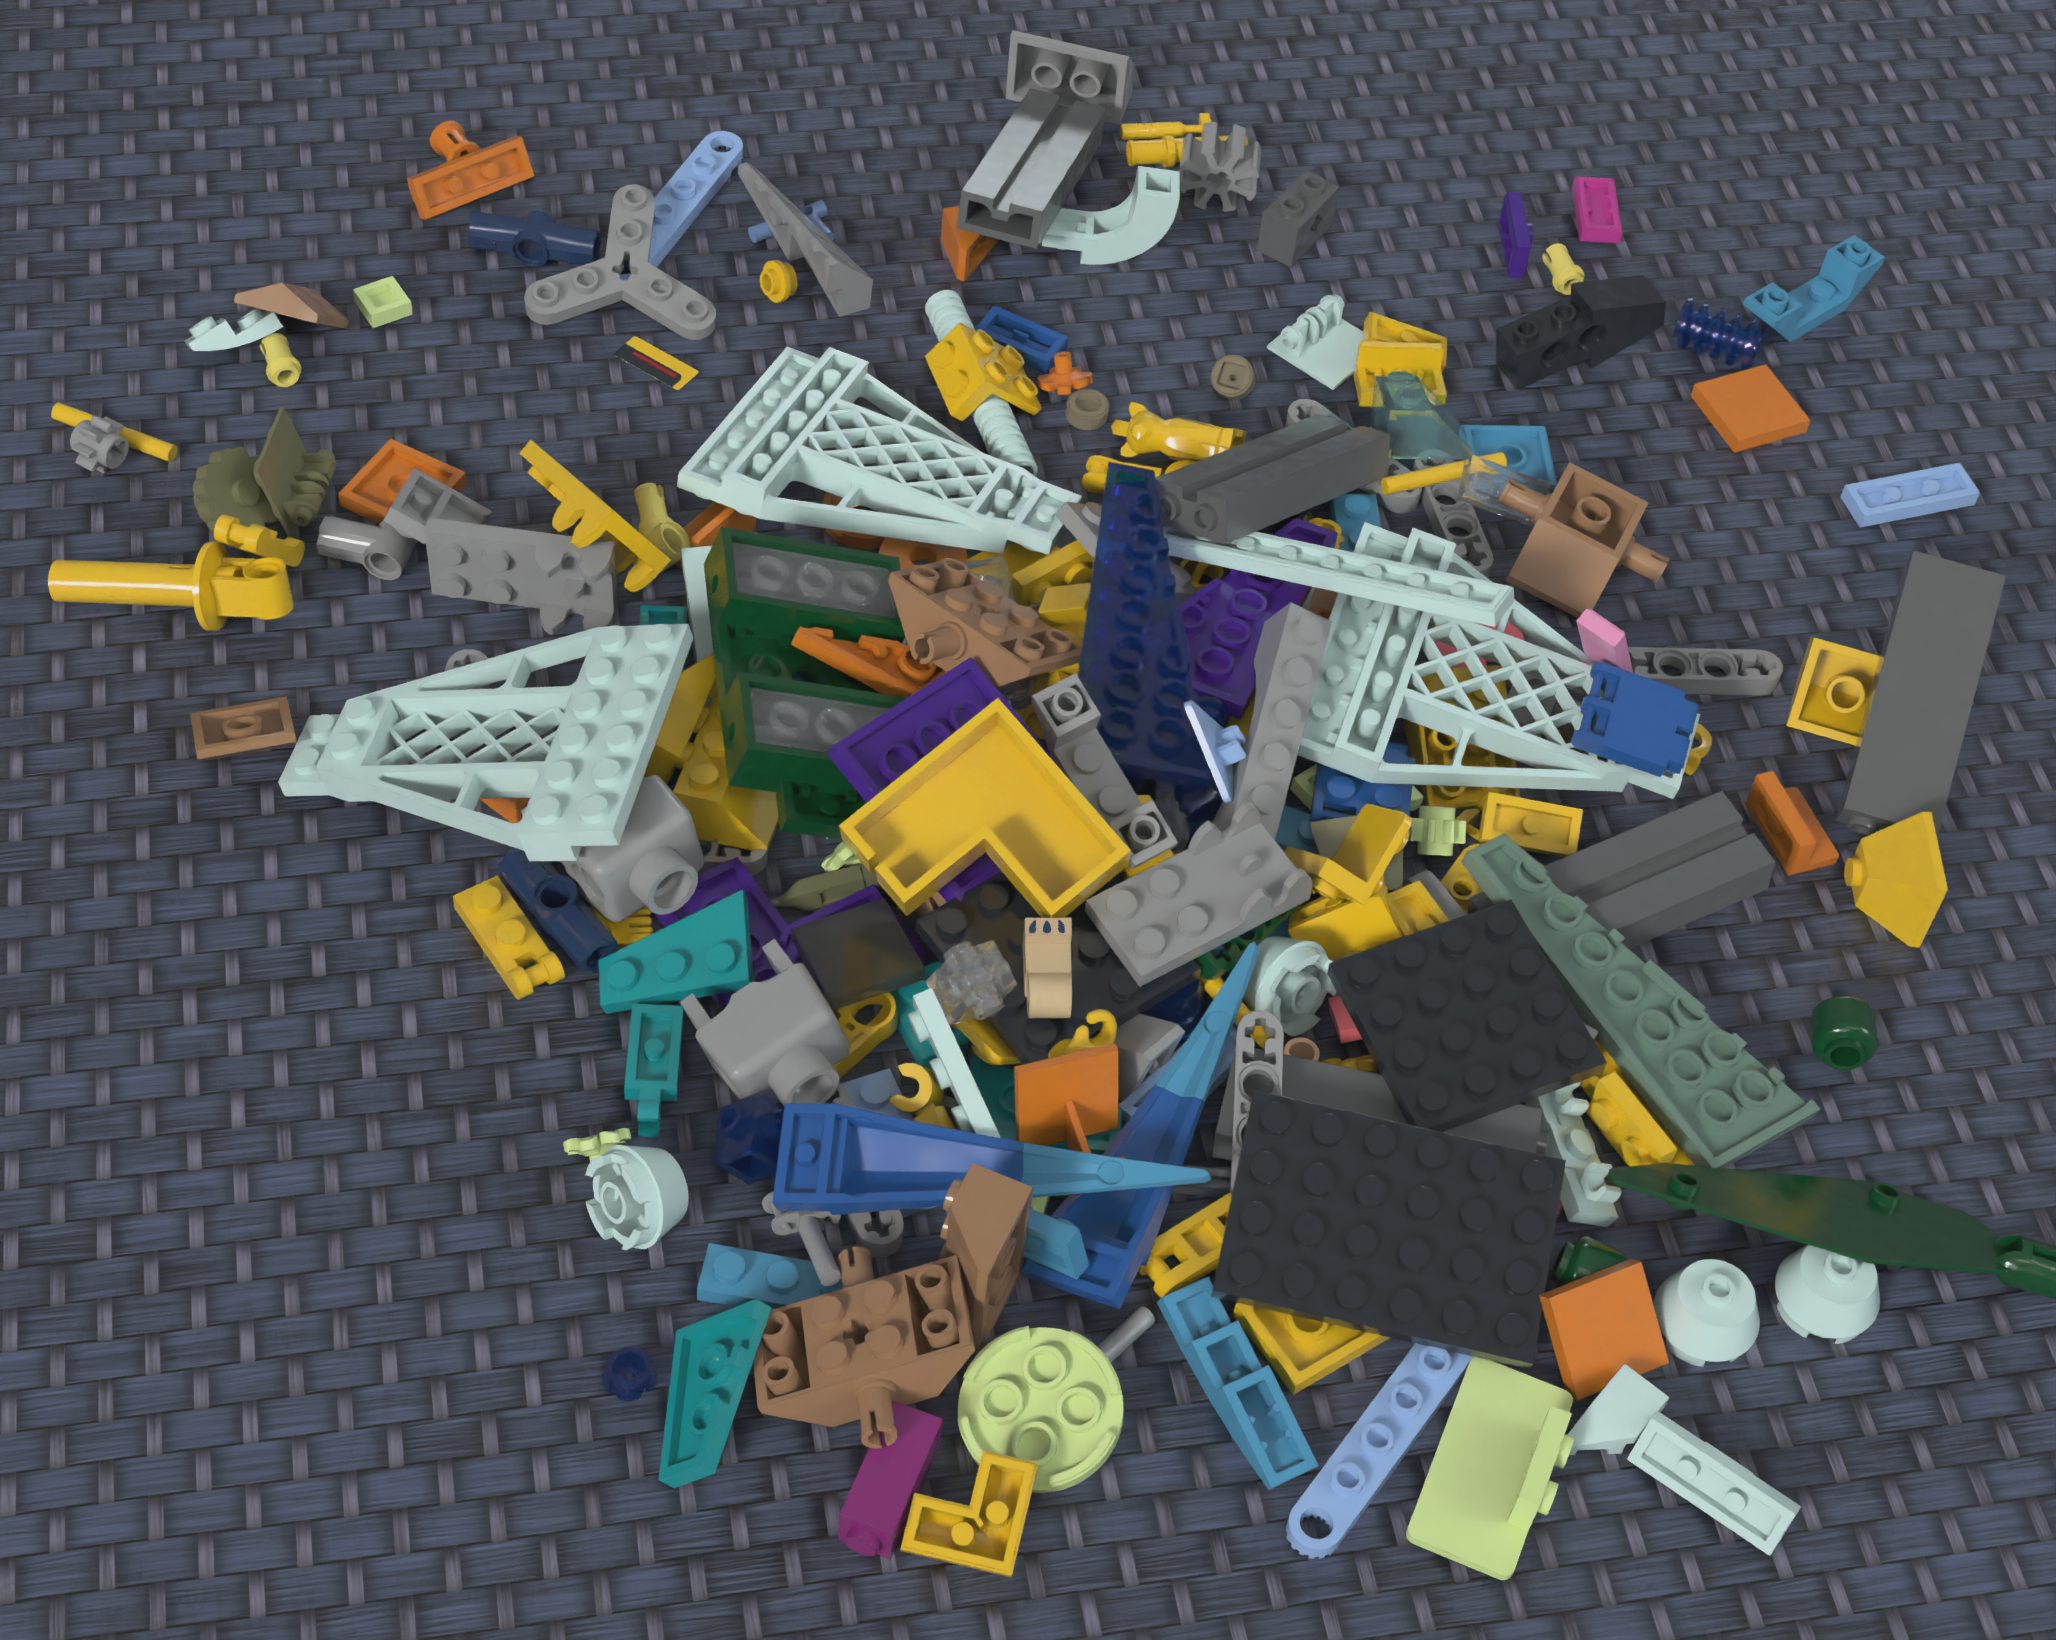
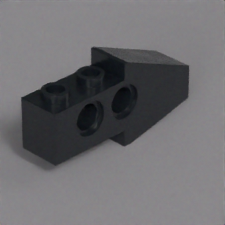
[1496,275,1666,390]

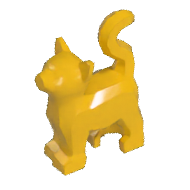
[1111,402,1246,462]

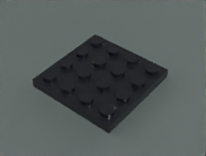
[916,871,1201,1065]
[1327,899,1607,1132]

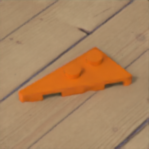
[791,626,947,698]

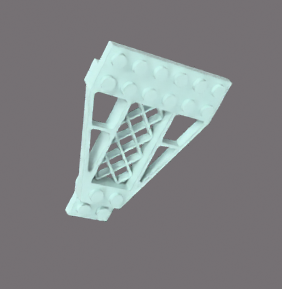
[677,347,1082,555]
[1297,522,1700,799]
[278,624,693,862]

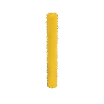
[51,402,178,462]
[1381,452,1507,495]

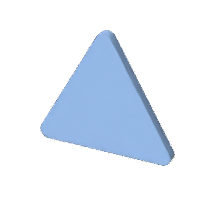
[1184,700,1246,803]

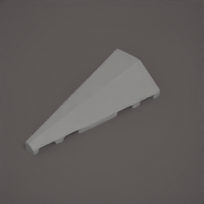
[738,162,873,317]

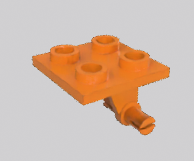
[1014,1043,1125,1159]

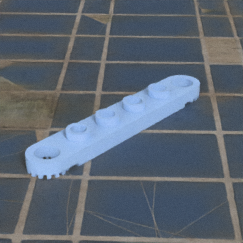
[620,131,743,280]
[1286,1343,1474,1559]

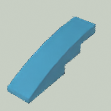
[1157,1277,1319,1490]

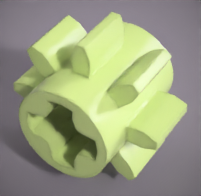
[1408,806,1467,856]

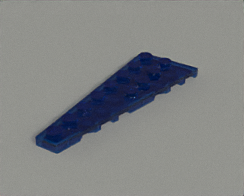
[1077,462,1212,791]

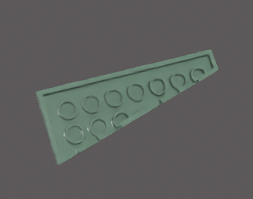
[1461,833,1820,1168]

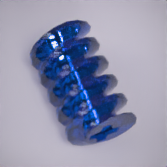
[1673,295,1768,370]

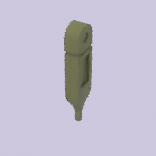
[770,864,883,911]

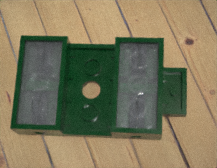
[703,527,906,839]

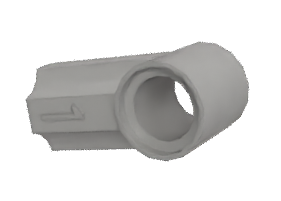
[317,516,417,580]

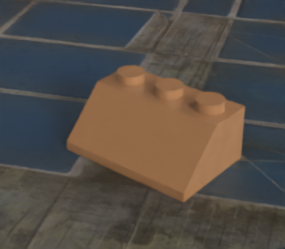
[938,1163,1033,1356]

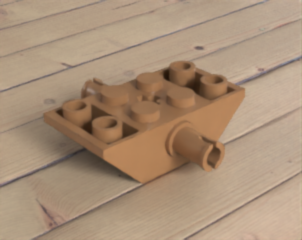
[1497,462,1670,618]
[888,558,1089,688]
[753,1246,975,1449]

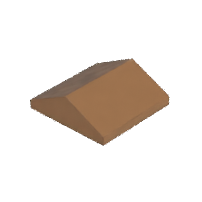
[234,282,349,329]
[190,696,297,762]

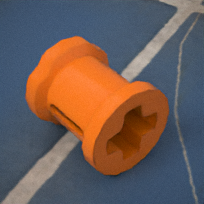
[430,121,481,162]

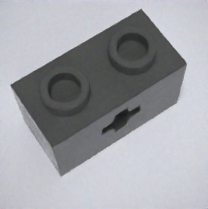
[1257,170,1340,267]

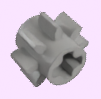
[70,415,129,473]

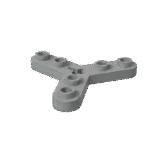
[524,184,716,340]

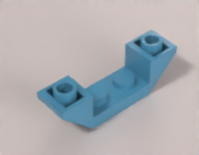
[1743,235,1885,342]

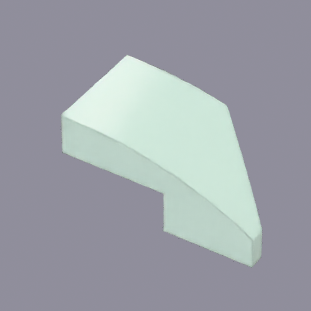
[1568,1364,1670,1455]

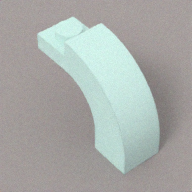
[1042,166,1180,265]

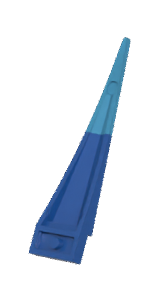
[1022,941,1259,1309]
[772,1103,1211,1215]

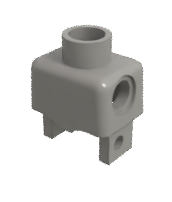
[560,775,704,923]
[680,939,850,1114]

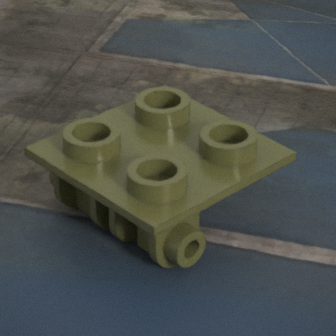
[253,407,337,537]

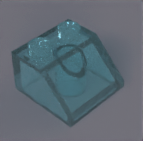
[1370,371,1472,459]

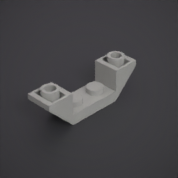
[1031,673,1178,869]

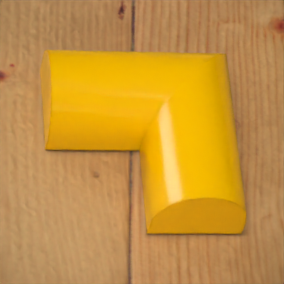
[900,1450,1038,1578]

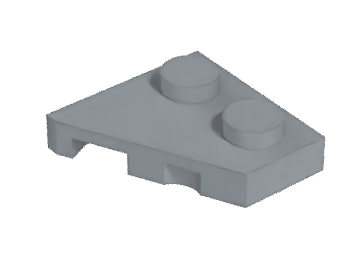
[383,467,492,544]

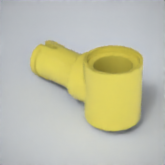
[633,483,691,575]

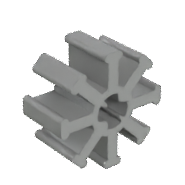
[1179,122,1261,212]

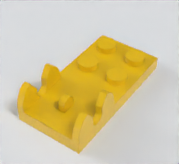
[519,440,671,592]

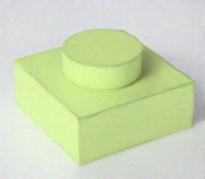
[353,276,412,328]

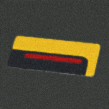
[614,336,699,390]

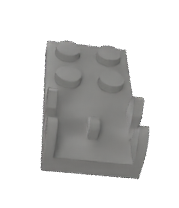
[425,518,618,635]
[1085,802,1312,987]

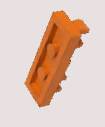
[406,136,535,220]

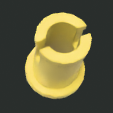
[1542,244,1584,295]
[260,333,302,387]

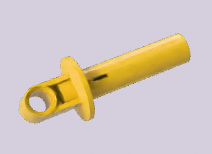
[48,541,294,631]

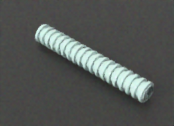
[925,290,1038,476]

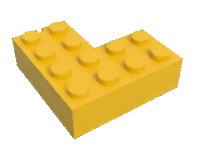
[839,698,1131,918]

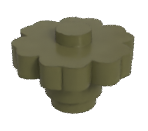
[193,446,277,533]

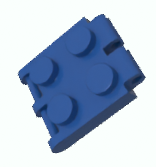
[1571,662,1699,777]
[1309,742,1416,822]

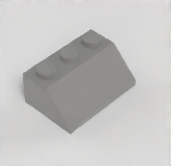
[1006,30,1135,125]

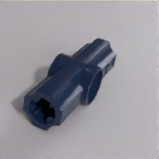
[468,211,601,267]
[498,847,618,973]

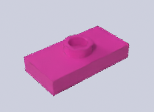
[1572,176,1623,244]

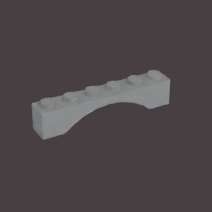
[1212,602,1332,840]

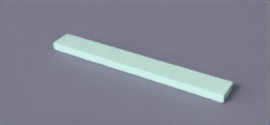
[1153,526,1514,627]

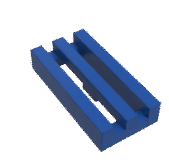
[975,305,1068,374]

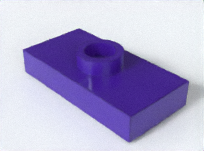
[1498,192,1533,278]

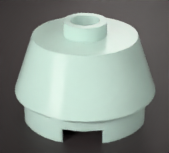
[1243,936,1336,1036]
[585,1145,689,1250]
[1775,1244,1880,1344]
[1654,1259,1760,1366]

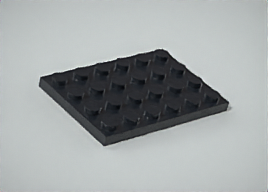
[1211,1090,1566,1369]

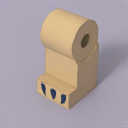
[1022,918,1072,1018]

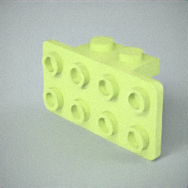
[1406,1357,1575,1580]

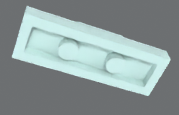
[1526,1082,1622,1227]
[1627,1411,1801,1556]

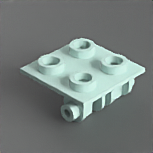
[1267,294,1363,390]

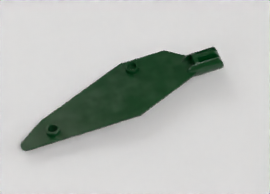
[1607,1163,2056,1300]

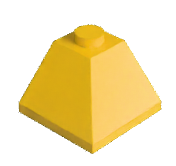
[1844,812,1948,948]

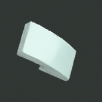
[185,308,283,351]

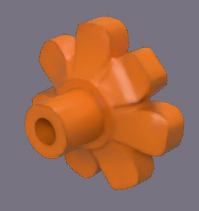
[1037,352,1093,395]

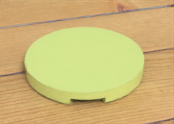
[957,1326,1124,1493]

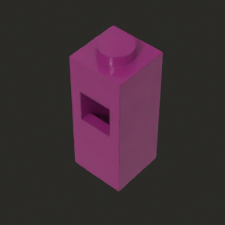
[838,1401,943,1559]

